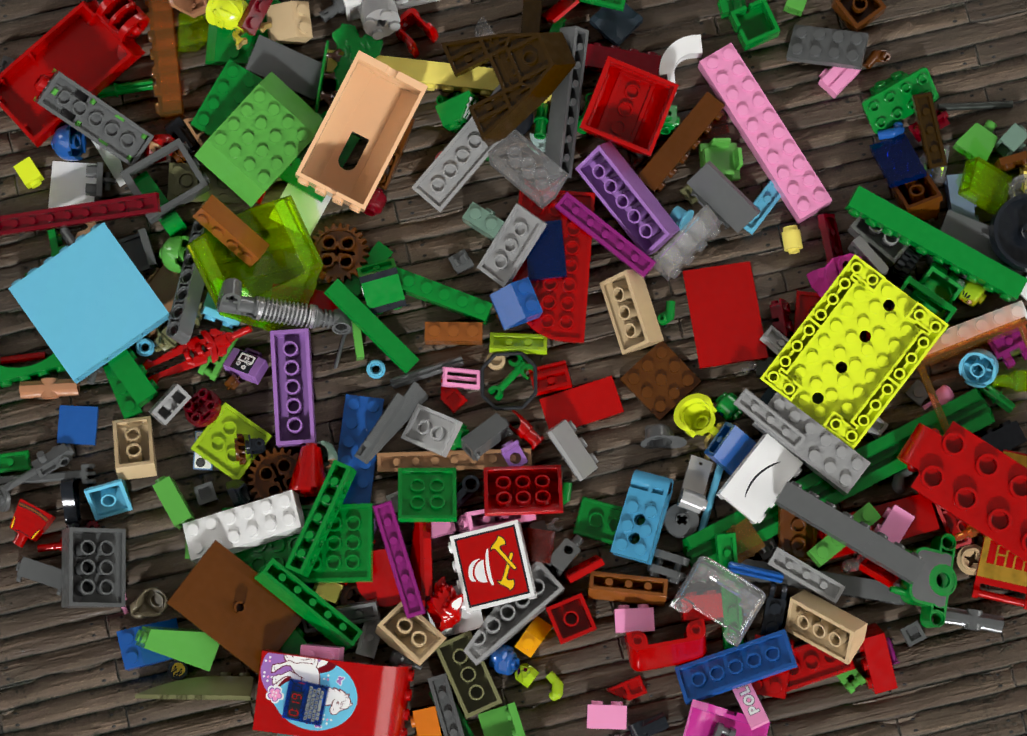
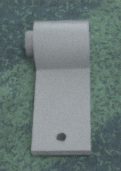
[677,454,713,514]

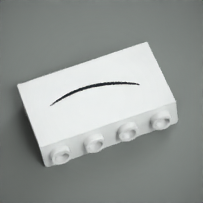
[716,433,803,524]

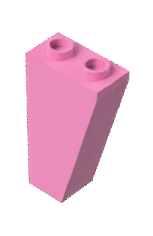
[456,509,536,534]

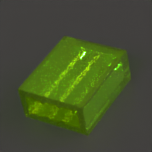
[958,156,1013,214]

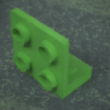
[478,702,525,736]

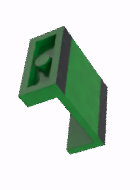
[357,258,407,315]

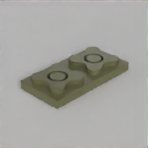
[167,163,244,204]

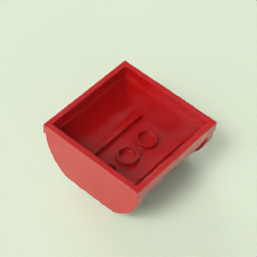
[579,56,679,156]

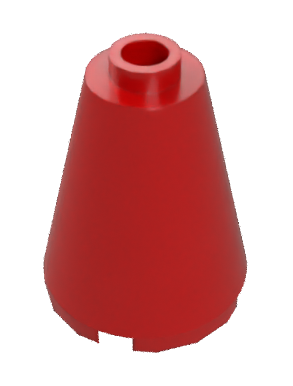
[288,443,325,497]

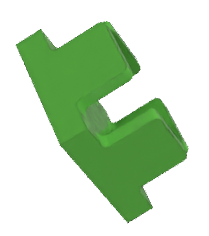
[698,138,743,181]

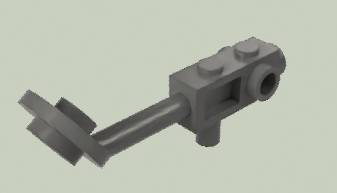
[0,443,75,512]

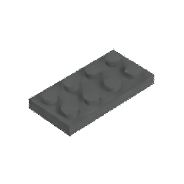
[786,24,869,70]

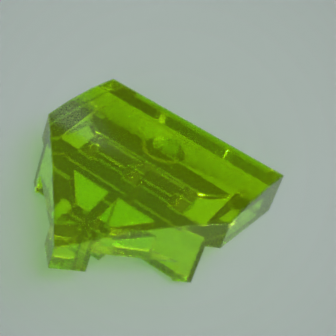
[178,13,209,52]

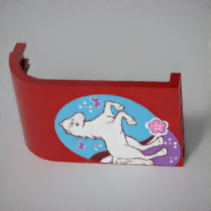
[253,649,415,736]

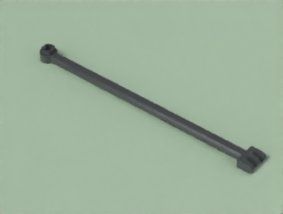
[0,464,96,485]

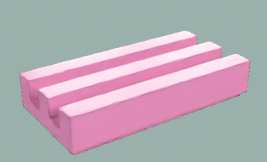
[441,367,480,390]

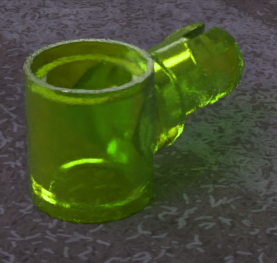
[992,370,1027,392]

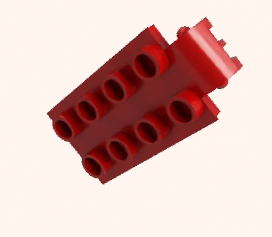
[0,0,150,148]
[897,421,1027,563]

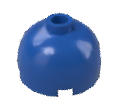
[51,124,86,161]

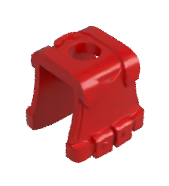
[395,8,439,58]

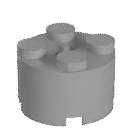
[359,0,400,40]

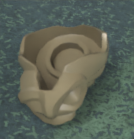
[130,587,168,619]

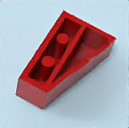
[859,623,898,694]

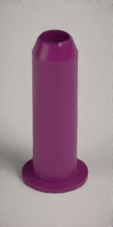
[886,637,900,665]

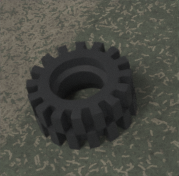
[889,246,922,283]

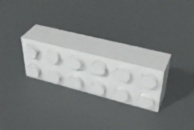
[182,490,305,564]

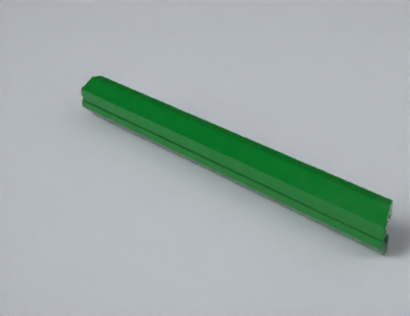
[683,388,996,574]

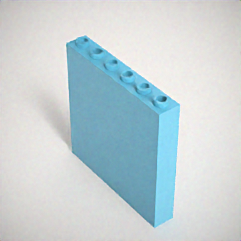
[8,222,170,384]

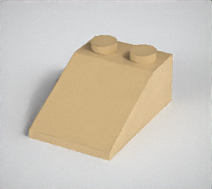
[112,416,157,480]
[375,602,447,666]

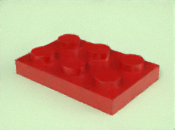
[751,634,794,699]

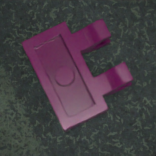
[987,324,1027,370]

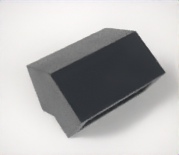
[226,479,252,507]

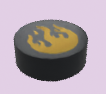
[168,660,188,680]

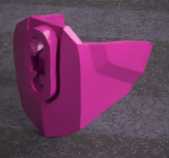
[807,253,863,298]

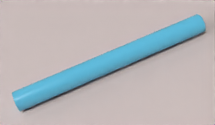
[698,464,723,531]

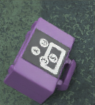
[223,347,269,385]

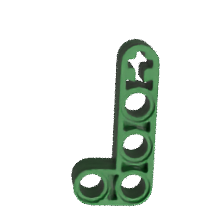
[133,171,188,237]

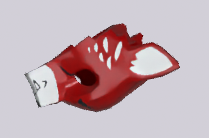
[427,576,463,636]

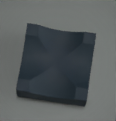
[590,3,643,46]

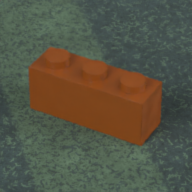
[425,322,483,345]

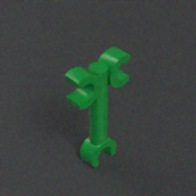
[488,355,533,401]

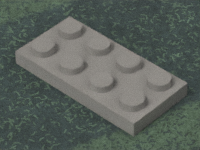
[476,203,547,287]

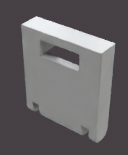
[848,235,889,276]

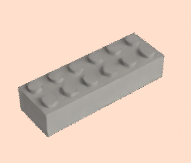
[752,392,870,496]

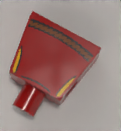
[10,498,56,548]

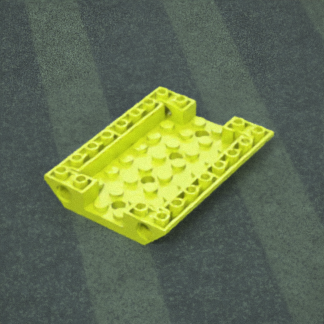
[760,255,949,450]

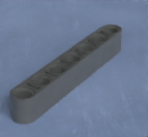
[166,220,216,345]

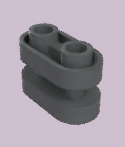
[646,549,690,585]

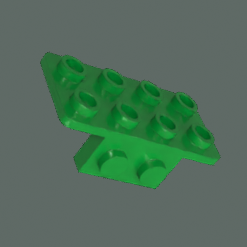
[861,67,939,134]

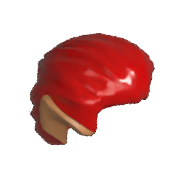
[144,134,175,163]

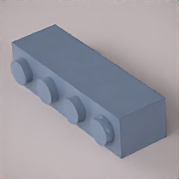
[944,173,979,221]

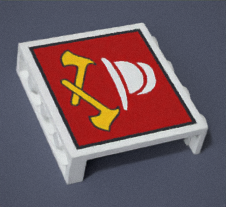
[448,520,538,614]

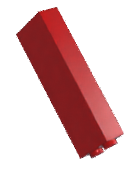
[817,494,940,561]

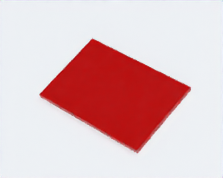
[682,261,768,368]

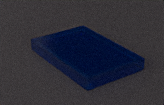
[869,134,927,188]
[527,220,567,281]

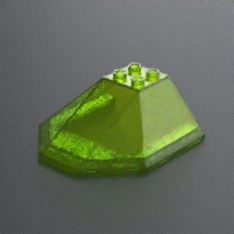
[186,195,323,332]

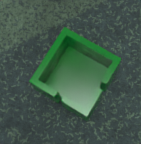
[729,0,780,51]
[910,261,966,318]

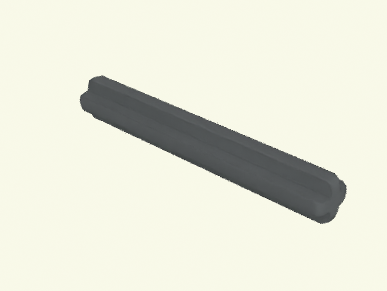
[390,355,464,389]

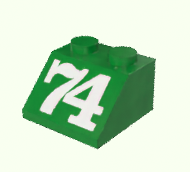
[435,90,479,133]

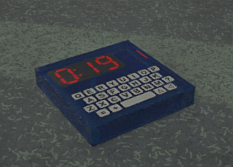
[282,678,330,726]

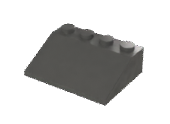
[61,527,126,608]

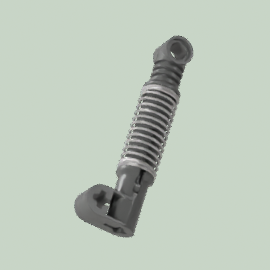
[217,278,351,335]

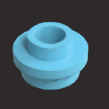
[135,338,155,357]
[366,360,386,379]

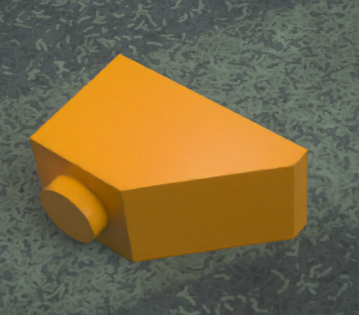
[515,616,553,659]

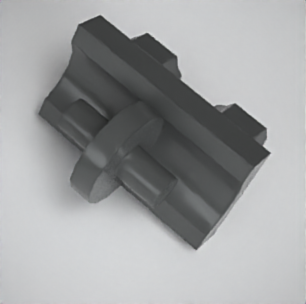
[85,162,116,200]

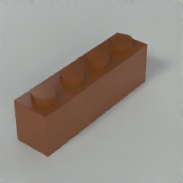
[192,194,270,267]
[587,571,668,606]

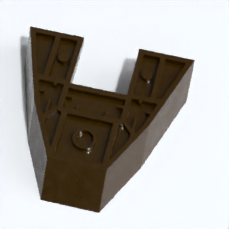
[441,32,576,146]

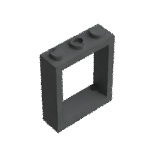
[120,138,211,225]

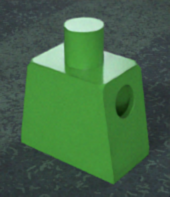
[952,120,998,168]

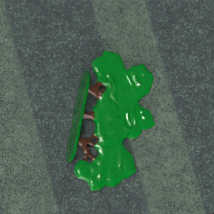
[315,23,383,119]

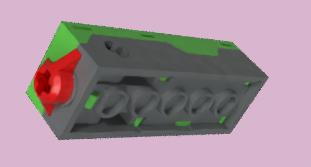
[33,68,154,166]

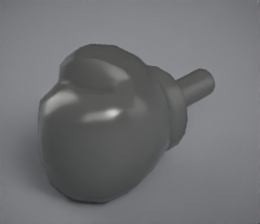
[389,649,422,670]

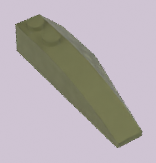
[135,672,256,701]

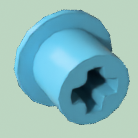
[670,206,694,232]

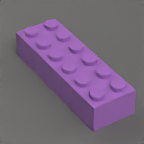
[575,141,680,256]
[270,328,317,448]

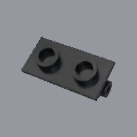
[245,435,266,459]

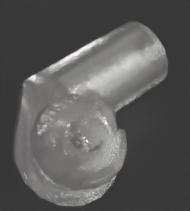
[841,554,866,573]

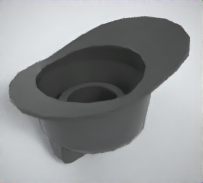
[640,424,687,449]

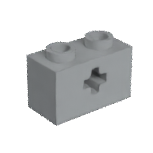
[148,383,191,425]

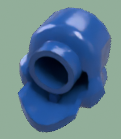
[489,645,520,675]

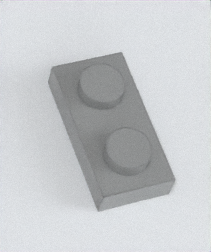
[355,620,382,659]

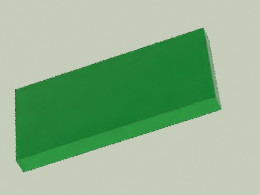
[573,496,645,545]

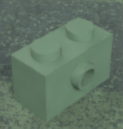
[993,123,1027,157]
[462,202,504,241]

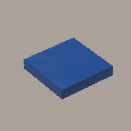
[57,405,99,446]

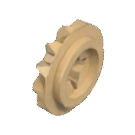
[956,544,982,575]

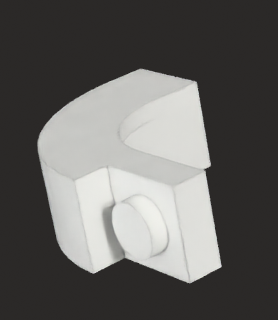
[658,34,703,97]

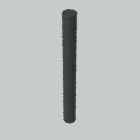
[937,101,1013,111]

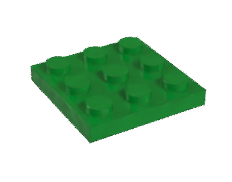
[398,468,457,522]

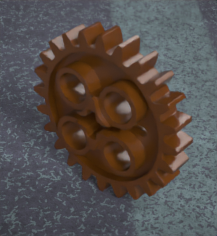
[307,223,370,284]
[248,447,304,499]

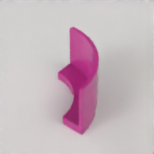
[683,699,770,736]

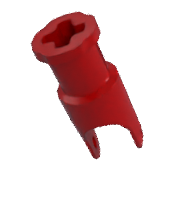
[509,410,545,450]

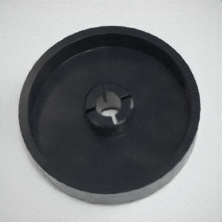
[989,194,1027,272]

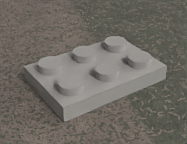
[401,404,463,458]

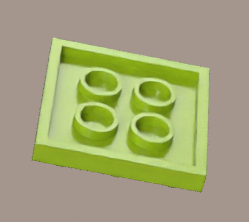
[191,402,272,480]

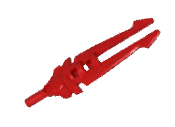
[142,324,253,384]

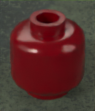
[363,187,387,216]

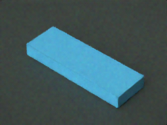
[743,180,781,235]

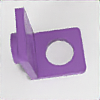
[501,440,528,467]

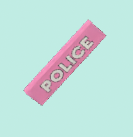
[732,683,769,730]

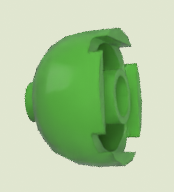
[159,235,190,273]

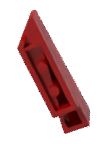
[410,522,433,615]

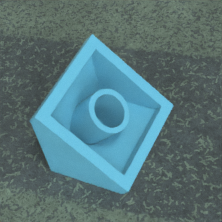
[84,479,133,520]

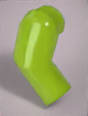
[546,671,564,701]

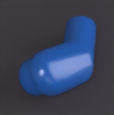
[878,122,905,140]

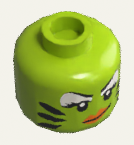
[959,280,987,307]

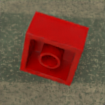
[545,593,597,645]

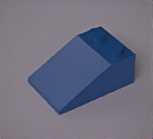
[116,618,179,671]

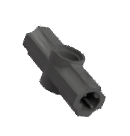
[944,607,1004,633]

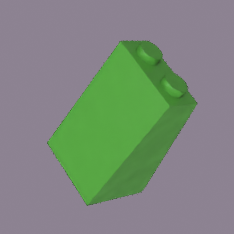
[135,626,219,671]

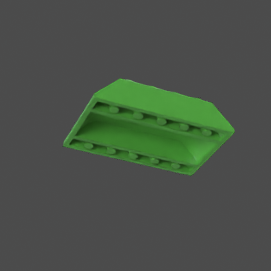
[194,71,323,207]

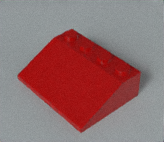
[483,465,563,516]

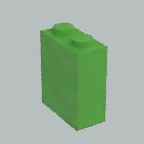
[152,476,196,530]

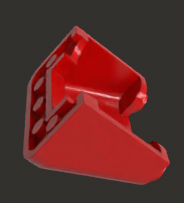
[624,618,707,672]

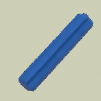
[727,561,784,583]

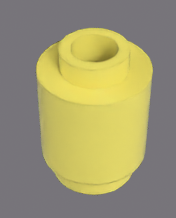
[781,225,803,254]

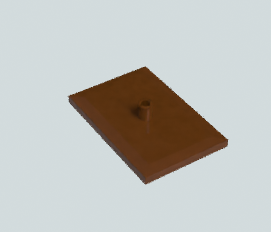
[166,540,303,675]

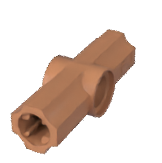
[19,378,80,399]

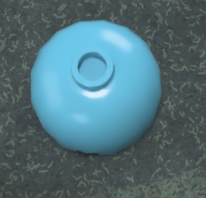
[959,348,999,388]

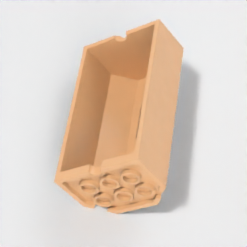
[295,51,428,213]

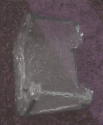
[670,556,766,647]

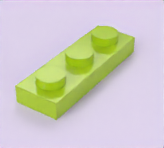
[489,332,547,355]

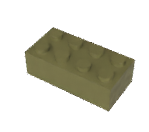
[436,630,502,719]

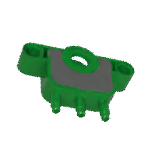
[889,533,957,628]

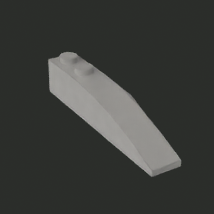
[463,559,565,666]

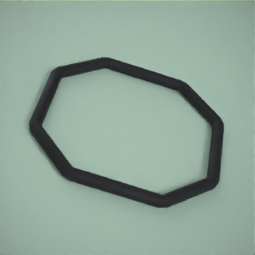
[480,351,538,411]

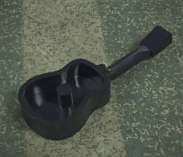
[60,478,81,528]

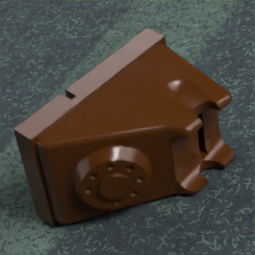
[883,159,943,221]

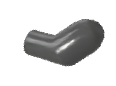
[892,468,913,494]

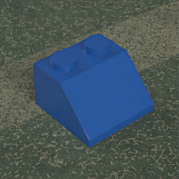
[490,277,543,330]

